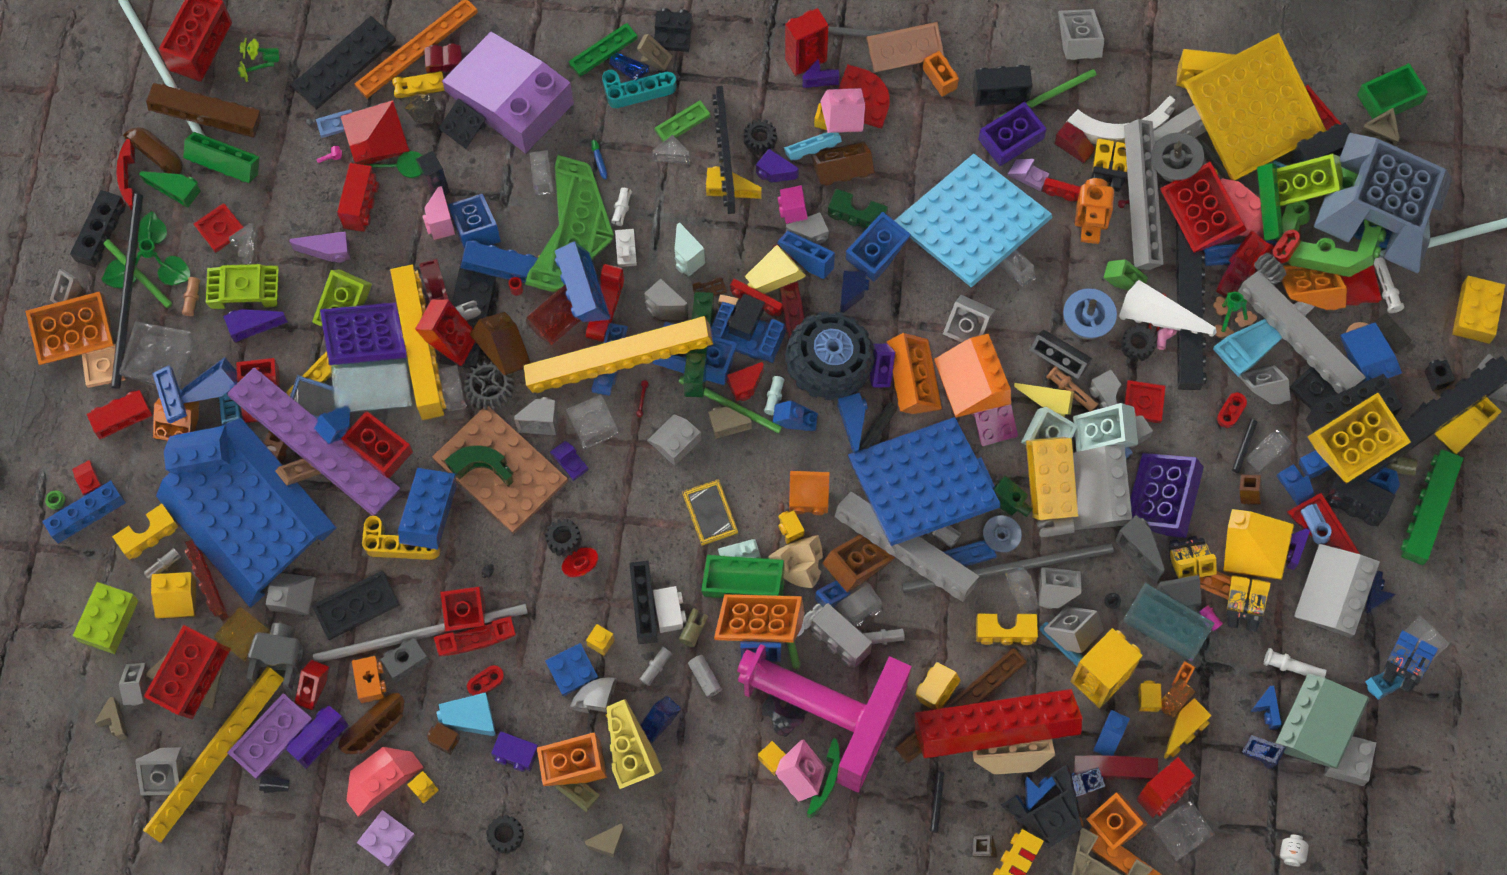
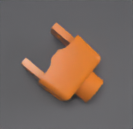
[1075,178,1114,244]

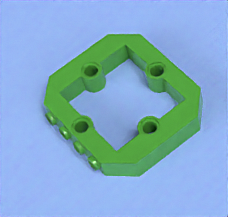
[1276,167,1386,277]

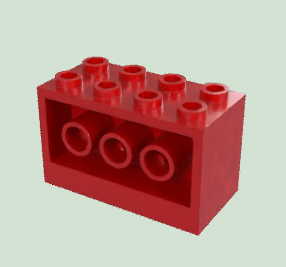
[158,0,232,82]
[144,625,231,720]

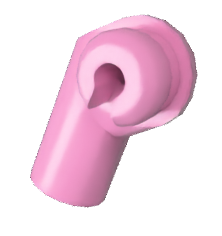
[1156,328,1177,350]

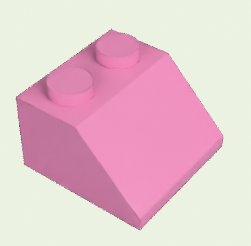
[820,88,865,133]
[423,186,455,240]
[776,739,826,802]

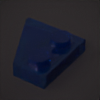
[609,53,650,81]

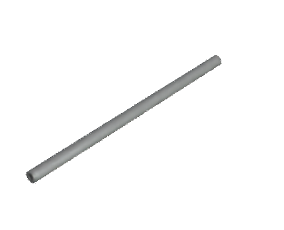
[313,604,528,663]

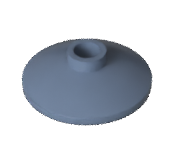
[983,515,1022,553]

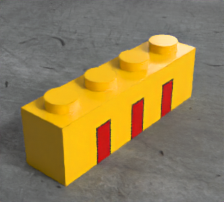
[993,829,1044,875]

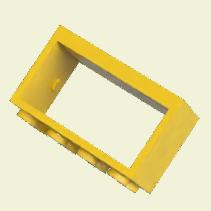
[1026,437,1078,520]

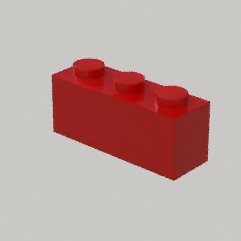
[86,390,153,439]

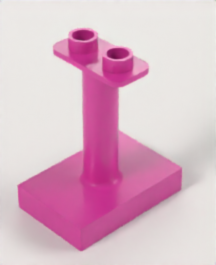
[737,644,912,793]

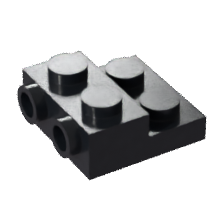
[654,8,693,52]

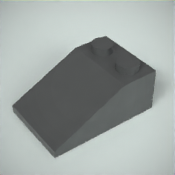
[1115,515,1165,583]

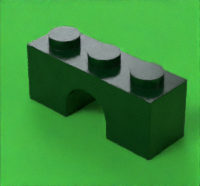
[828,189,888,229]

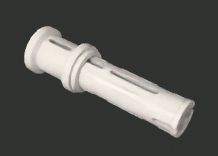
[1374,257,1405,313]
[1264,648,1326,678]

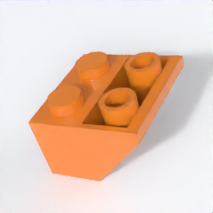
[153,398,199,441]

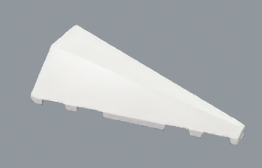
[1119,280,1217,337]

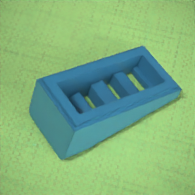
[219,393,243,425]

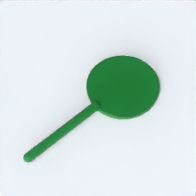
[365,151,422,178]

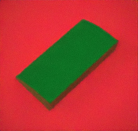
[701,555,784,598]

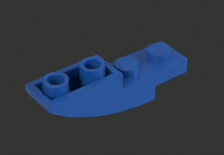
[592,323,628,396]

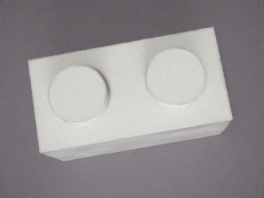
[653,586,686,633]

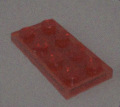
[185,539,229,621]

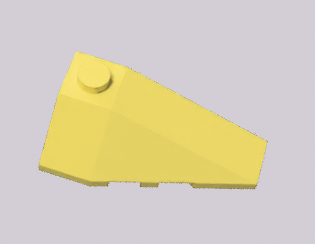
[607,699,663,789]

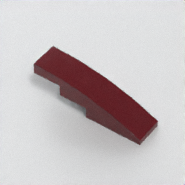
[1073,755,1158,780]

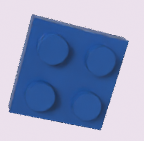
[545,643,598,696]

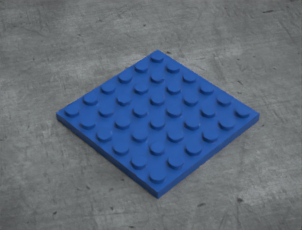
[848,417,1000,546]

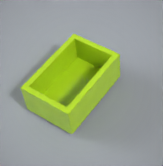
[73,582,139,654]

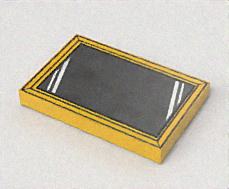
[682,479,738,546]

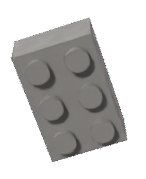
[811,603,872,669]

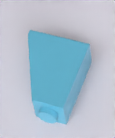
[437,693,496,736]

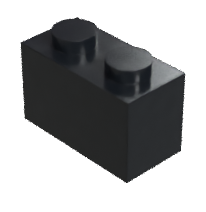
[727,294,765,341]

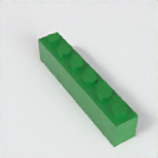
[1400,449,1463,566]

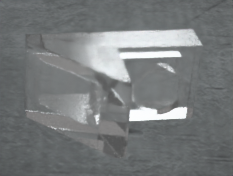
[229,223,257,265]

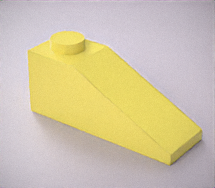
[1014,383,1074,418]

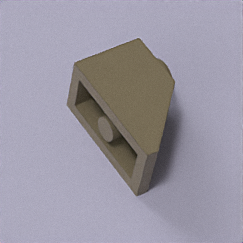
[708,407,752,439]

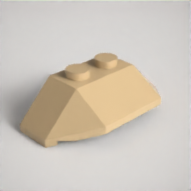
[972,739,1055,774]

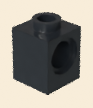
[1424,359,1455,392]

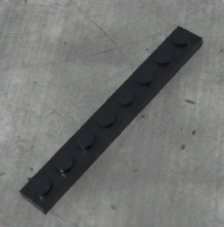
[712,86,735,214]

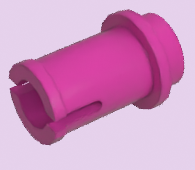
[1199,605,1223,631]

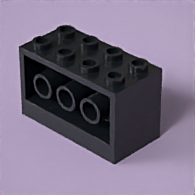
[1306,374,1403,433]

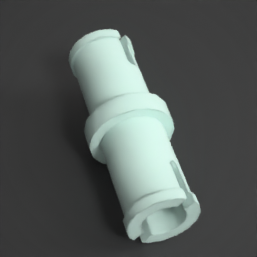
[764,376,785,415]

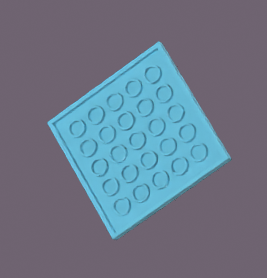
[894,154,1052,287]

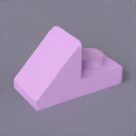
[1008,159,1049,191]

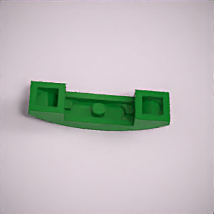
[807,738,840,819]

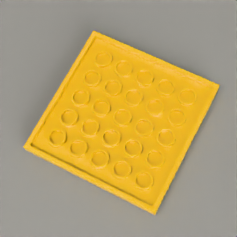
[1183,33,1326,181]

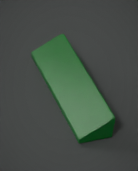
[1257,163,1283,241]

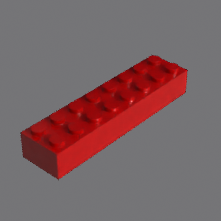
[915,689,1083,759]

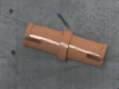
[182,277,201,316]

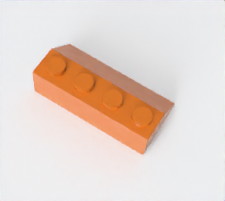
[887,333,942,414]

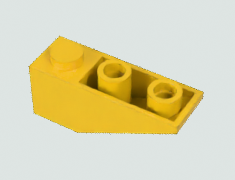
[1164,698,1212,759]

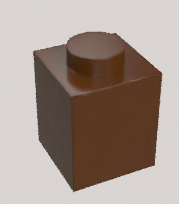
[1239,474,1262,504]
[427,722,460,755]

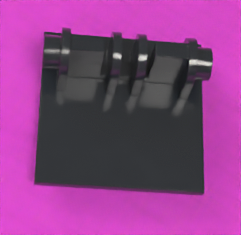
[439,98,486,149]

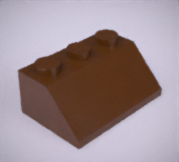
[811,141,875,185]

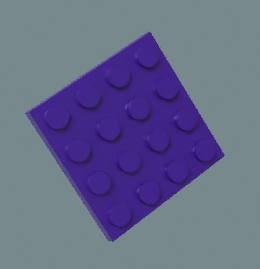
[320,302,406,365]

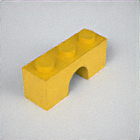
[112,504,178,560]
[976,614,1038,645]

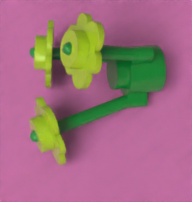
[238,38,279,82]

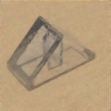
[652,135,690,164]

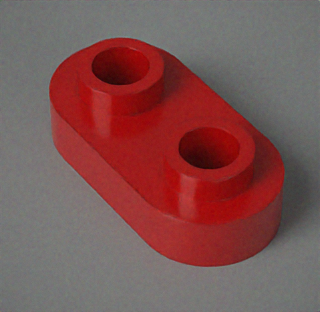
[1217,392,1247,428]
[467,665,504,696]

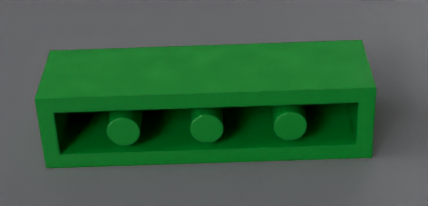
[183,132,260,183]

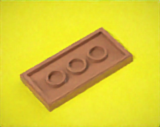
[866,22,945,73]

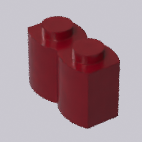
[425,43,462,74]

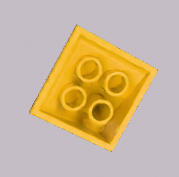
[1224,509,1294,580]

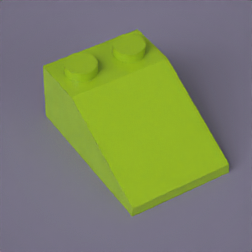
[312,269,372,326]

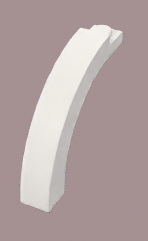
[1066,96,1175,147]

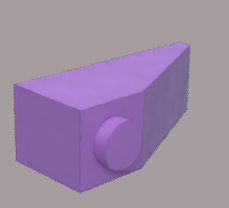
[290,231,350,262]

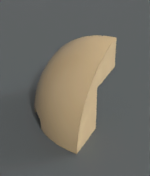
[768,535,823,588]

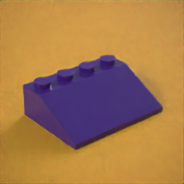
[1130,453,1204,538]

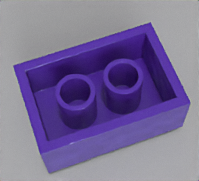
[978,102,1046,166]

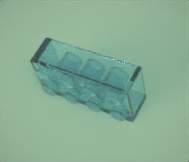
[1123,583,1215,662]

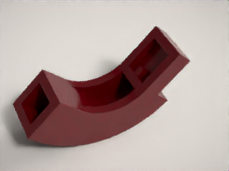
[419,259,449,303]

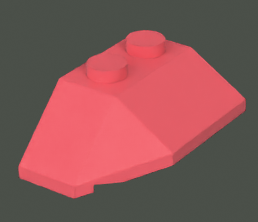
[1221,178,1264,238]
[346,747,424,817]

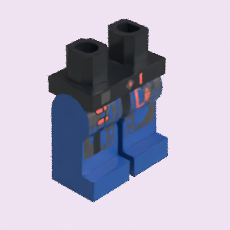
[1382,630,1438,693]

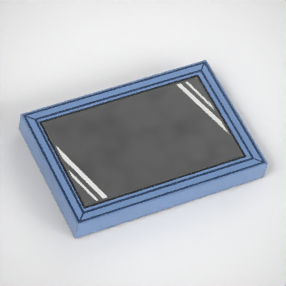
[290,375,352,419]

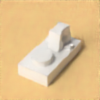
[615,229,637,267]

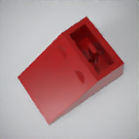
[236,358,280,423]

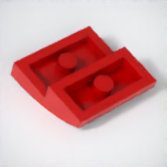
[1229,231,1282,277]
[1340,266,1382,306]

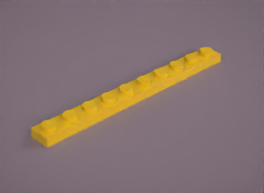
[143,666,284,843]

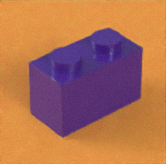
[491,731,538,772]

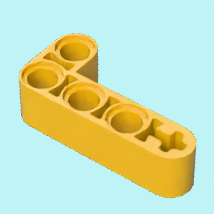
[362,516,440,560]

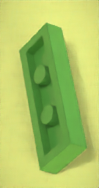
[655,101,710,144]

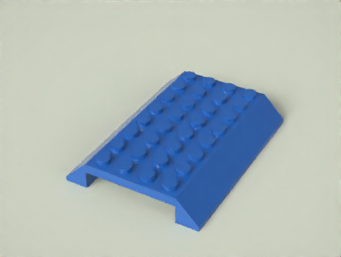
[156,418,337,608]

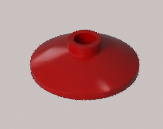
[562,547,599,577]

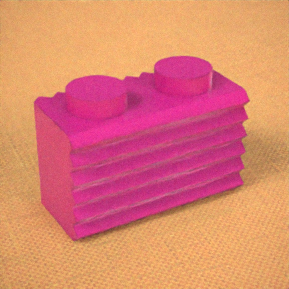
[777,185,808,224]

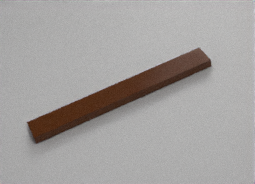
[895,648,1027,764]

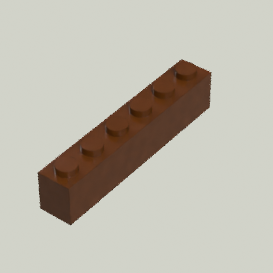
[146,83,261,138]

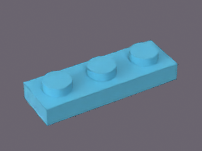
[784,132,842,160]

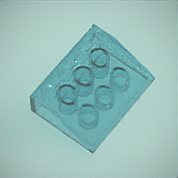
[330,348,412,412]

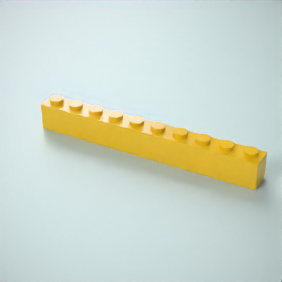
[524,316,713,393]

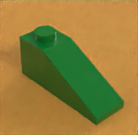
[139,171,201,208]

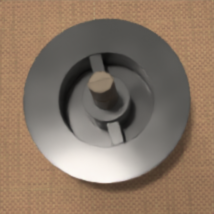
[1151,133,1204,182]

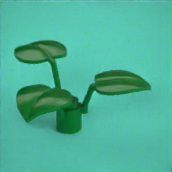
[101,211,190,288]

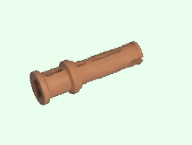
[1046,366,1099,412]

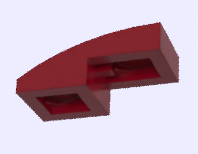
[1216,257,1251,298]

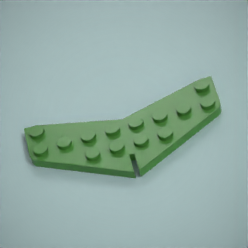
[525,155,613,292]

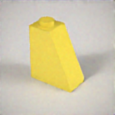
[745,245,806,294]

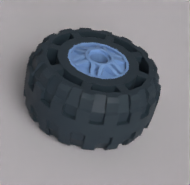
[785,312,875,400]

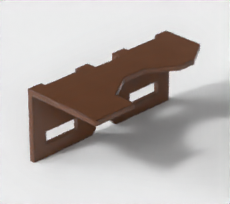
[692,278,727,296]

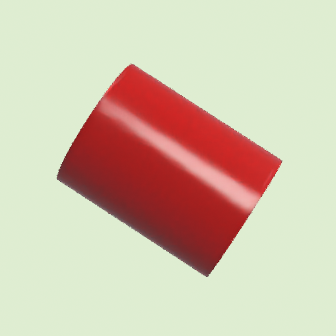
[509,277,523,296]

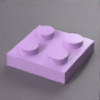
[357,810,415,868]

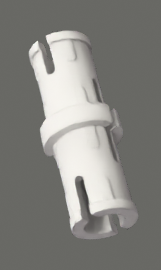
[611,188,632,226]

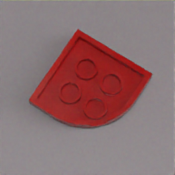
[838,64,890,129]

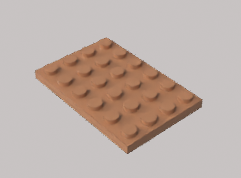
[432,406,568,534]

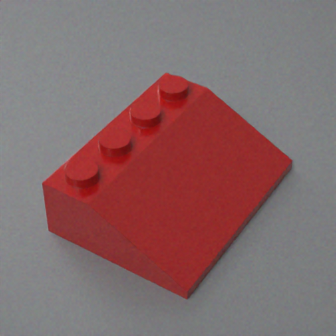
[1160,162,1247,253]

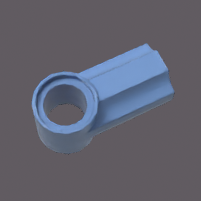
[1301,504,1332,545]

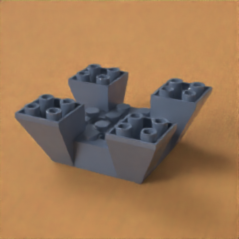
[1314,133,1452,274]

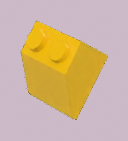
[151,572,196,618]

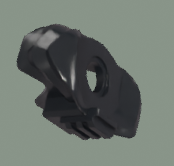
[762,694,808,737]

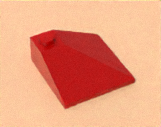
[340,100,409,165]

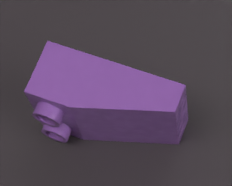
[442,32,574,154]

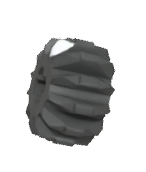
[1255,253,1286,285]

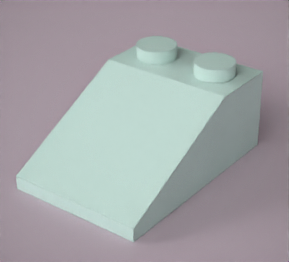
[1073,403,1138,452]

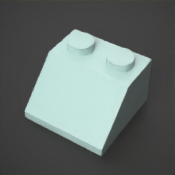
[675,223,705,277]
[1021,407,1078,445]

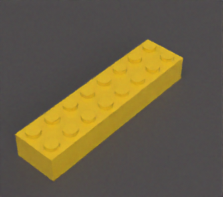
[390,264,447,420]

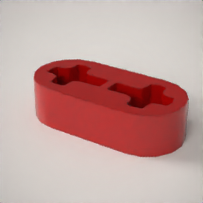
[1273,230,1301,263]

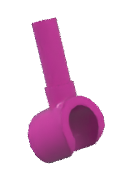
[317,146,342,163]

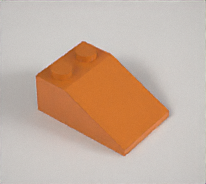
[789,471,830,515]
[537,732,607,786]

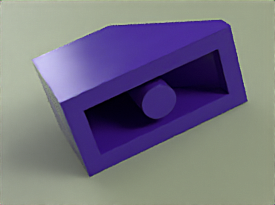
[756,149,799,183]
[870,343,895,387]

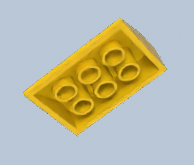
[1307,393,1411,483]

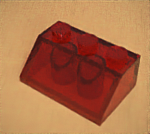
[526,285,581,346]

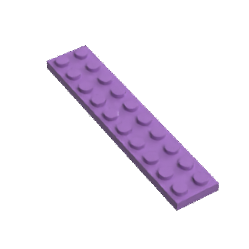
[228,367,400,516]

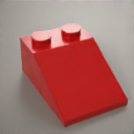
[415,300,475,366]

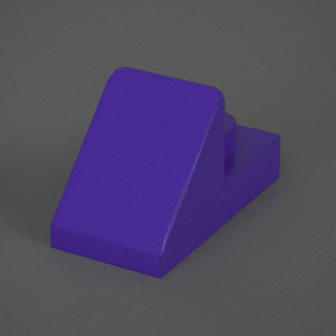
[802,59,839,88]
[550,441,588,481]
[1287,529,1310,570]

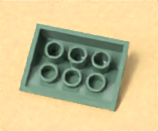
[1276,674,1369,769]

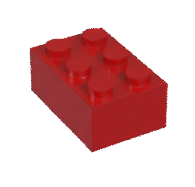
[337,163,379,232]
[341,411,413,478]

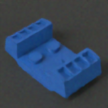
[711,302,787,363]

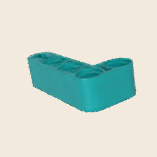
[602,70,677,108]

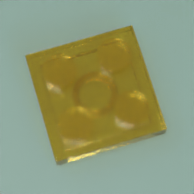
[214,607,270,661]

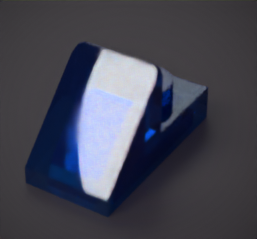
[1365,571,1396,613]
[1242,735,1286,769]

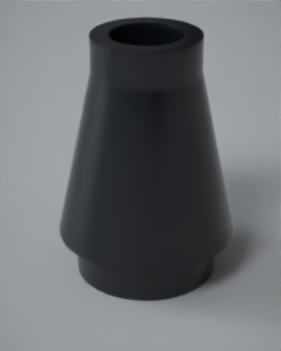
[259,773,290,793]

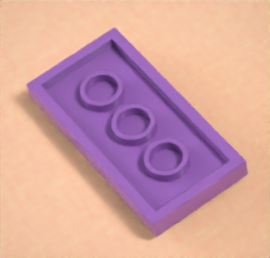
[227,693,313,780]

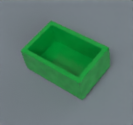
[1357,63,1428,120]

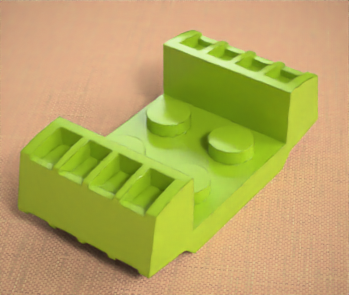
[206,264,279,309]

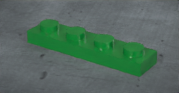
[568,23,638,78]

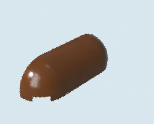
[123,127,182,174]
[338,693,405,754]

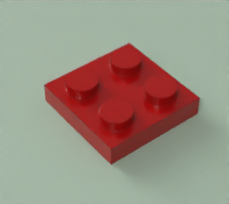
[194,203,246,253]
[1124,380,1166,424]

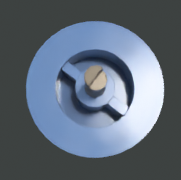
[1063,289,1117,339]

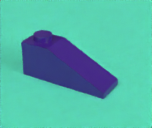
[224,309,288,342]

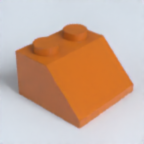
[1086,792,1147,851]

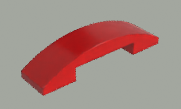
[116,139,135,211]
[434,616,516,657]

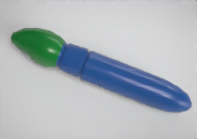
[591,140,607,180]

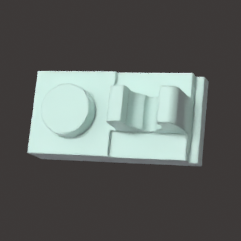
[718,539,761,558]

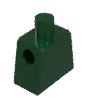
[993,476,1033,517]

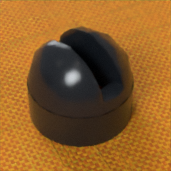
[1104,593,1121,609]

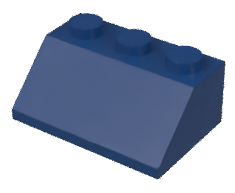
[164,426,230,474]

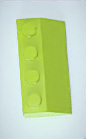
[1277,154,1343,206]

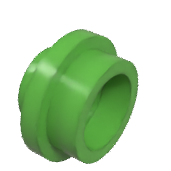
[45,491,65,510]

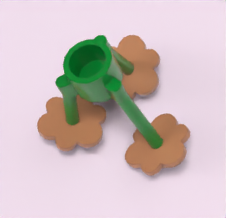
[1213,292,1257,339]

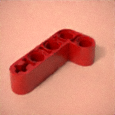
[586,264,624,342]

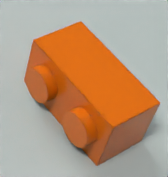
[1171,661,1195,691]

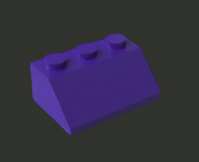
[286,705,349,769]

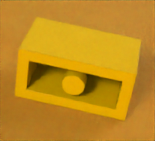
[915,662,961,710]

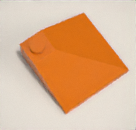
[1281,265,1347,310]

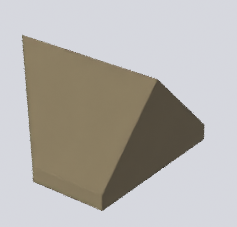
[1360,108,1399,146]

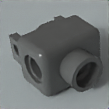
[246,623,304,690]

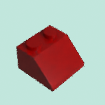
[440,586,485,631]

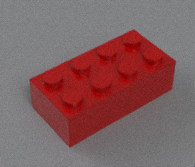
[785,8,829,77]
[1136,757,1195,818]

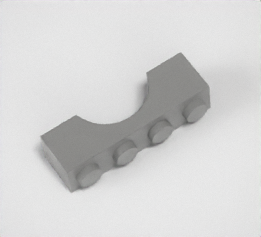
[1089,370,1153,448]

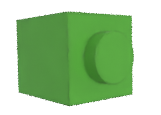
[1104,259,1148,291]

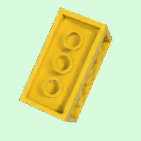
[1070,628,1143,709]

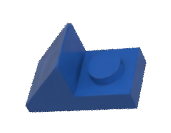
[1277,464,1315,506]
[815,580,851,608]
[1250,686,1281,730]
[1025,776,1056,812]

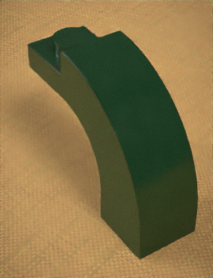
[444,445,514,486]

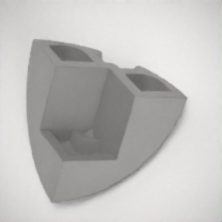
[570,678,617,713]

